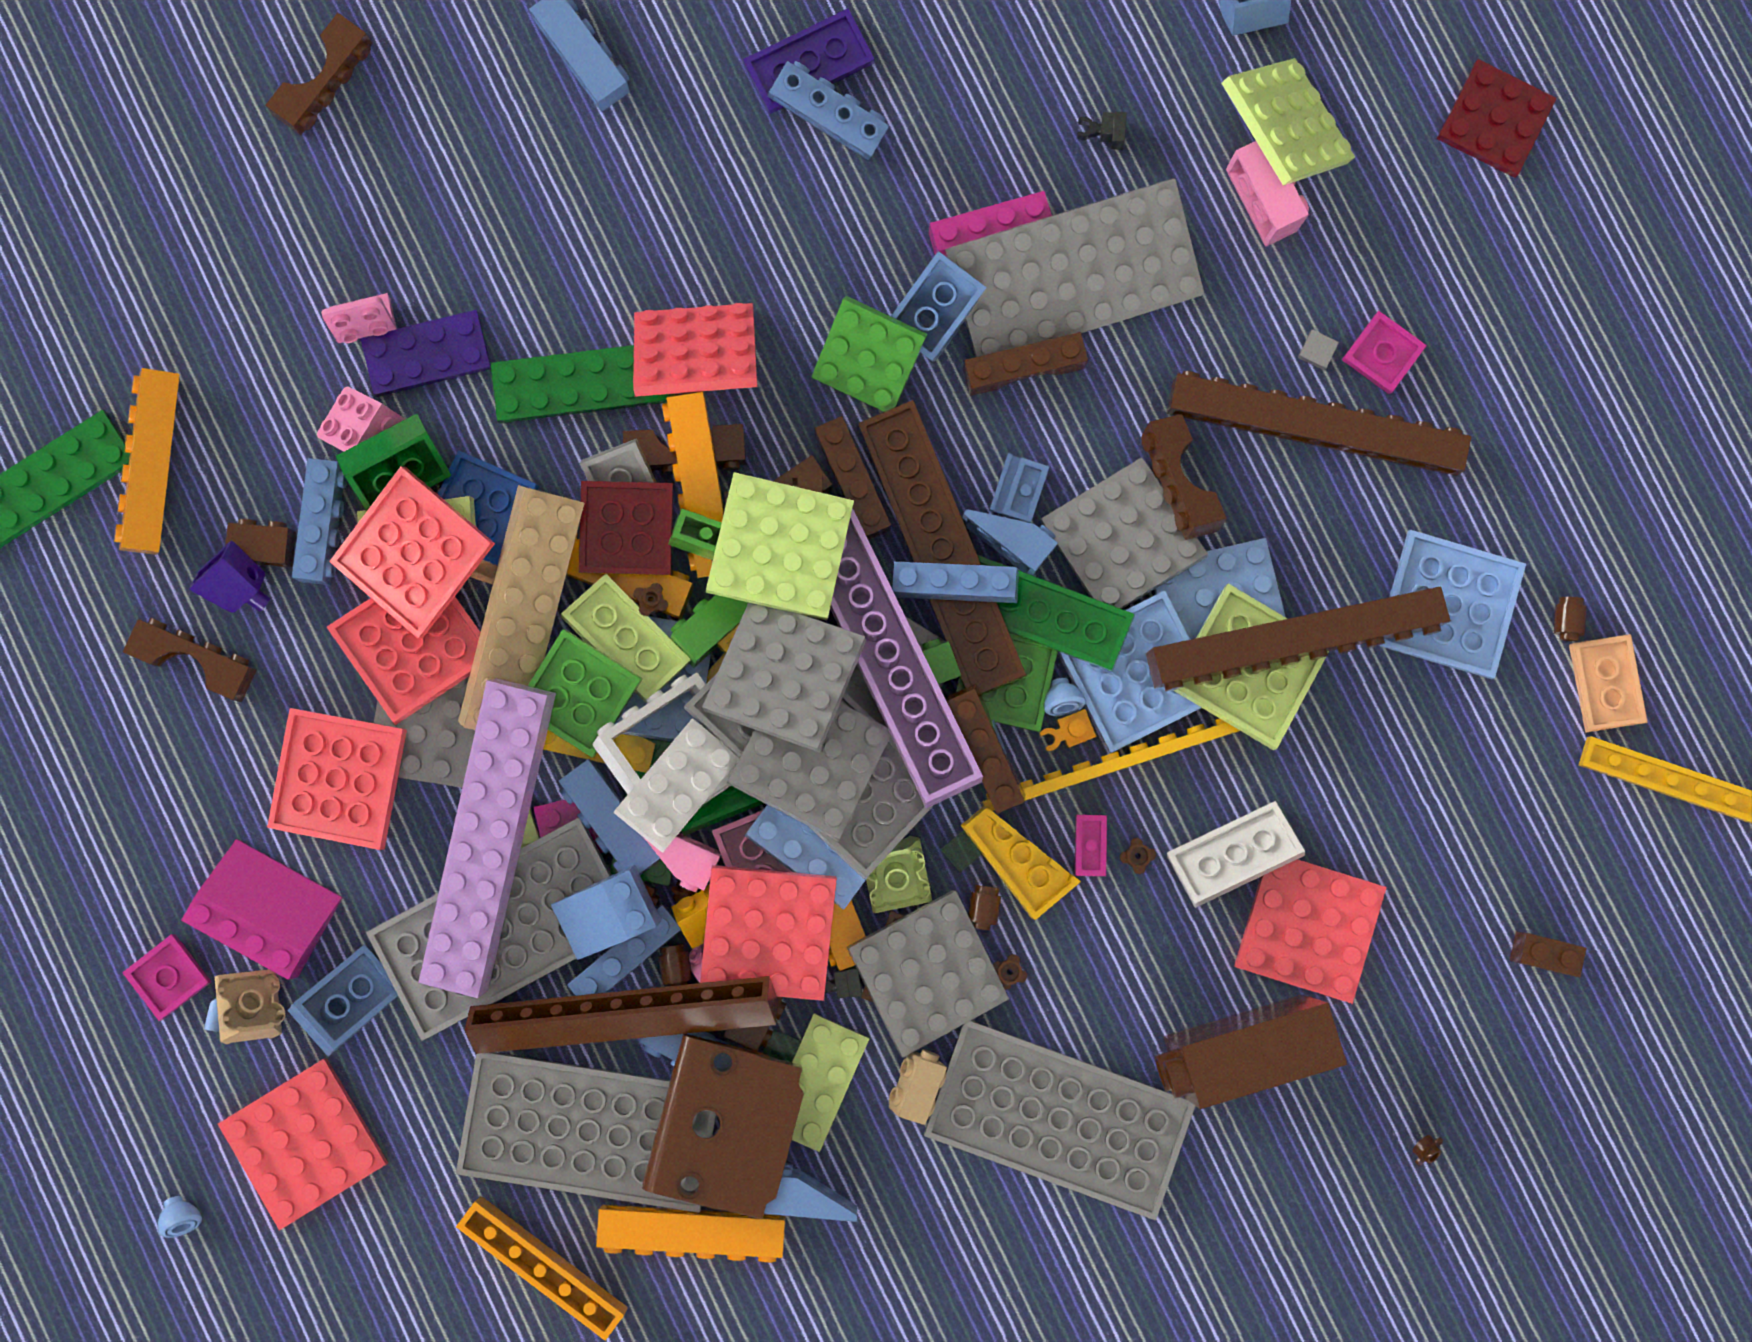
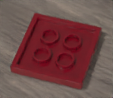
[1436,59,1557,178]
[579,481,674,575]

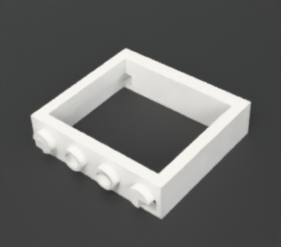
[592,673,736,805]

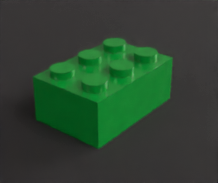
[336,414,452,511]

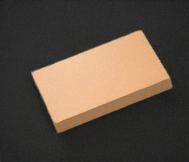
[1569,634,1648,733]

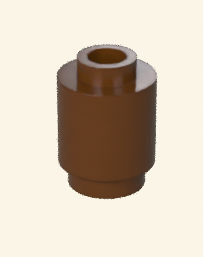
[1554,597,1587,641]
[968,885,1001,930]
[658,944,693,986]

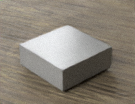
[1298,329,1339,370]

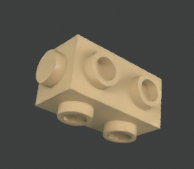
[889,1049,947,1125]

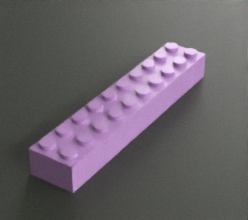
[830,508,983,808]
[418,678,556,998]

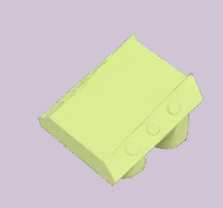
[866,836,932,913]

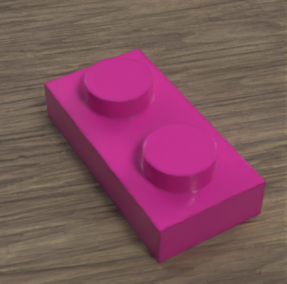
[1075,815,1107,876]

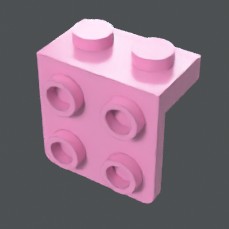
[321,293,396,344]
[317,387,405,452]

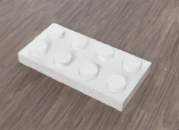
[613,718,739,853]
[1167,801,1305,908]

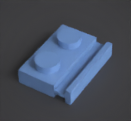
[989,453,1049,523]

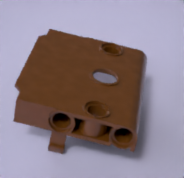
[642,1034,804,1219]

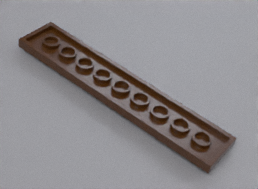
[858,400,1027,695]

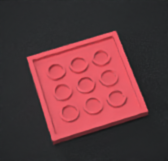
[633,303,757,397]
[329,466,495,639]
[327,597,481,725]
[267,708,407,850]
[1234,859,1386,1004]
[700,865,837,1001]
[218,1058,388,1231]

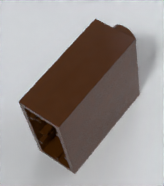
[1155,995,1347,1109]

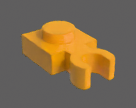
[1039,709,1096,751]

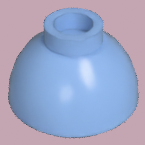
[1044,678,1086,717]
[157,1196,202,1238]

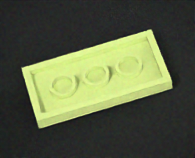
[561,574,691,703]
[792,1013,869,1152]

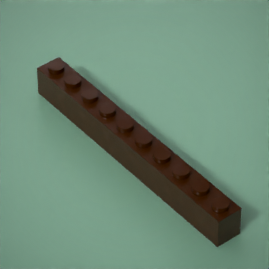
[1166,371,1471,476]
[1146,586,1451,691]
[464,976,778,1054]

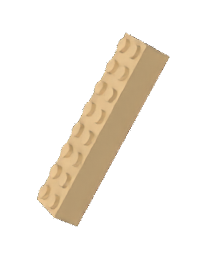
[458,485,584,730]

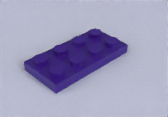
[743,8,875,114]
[360,310,491,397]

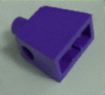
[189,540,270,613]

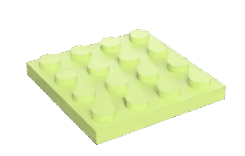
[1222,58,1355,186]
[706,472,854,621]
[1173,583,1329,750]

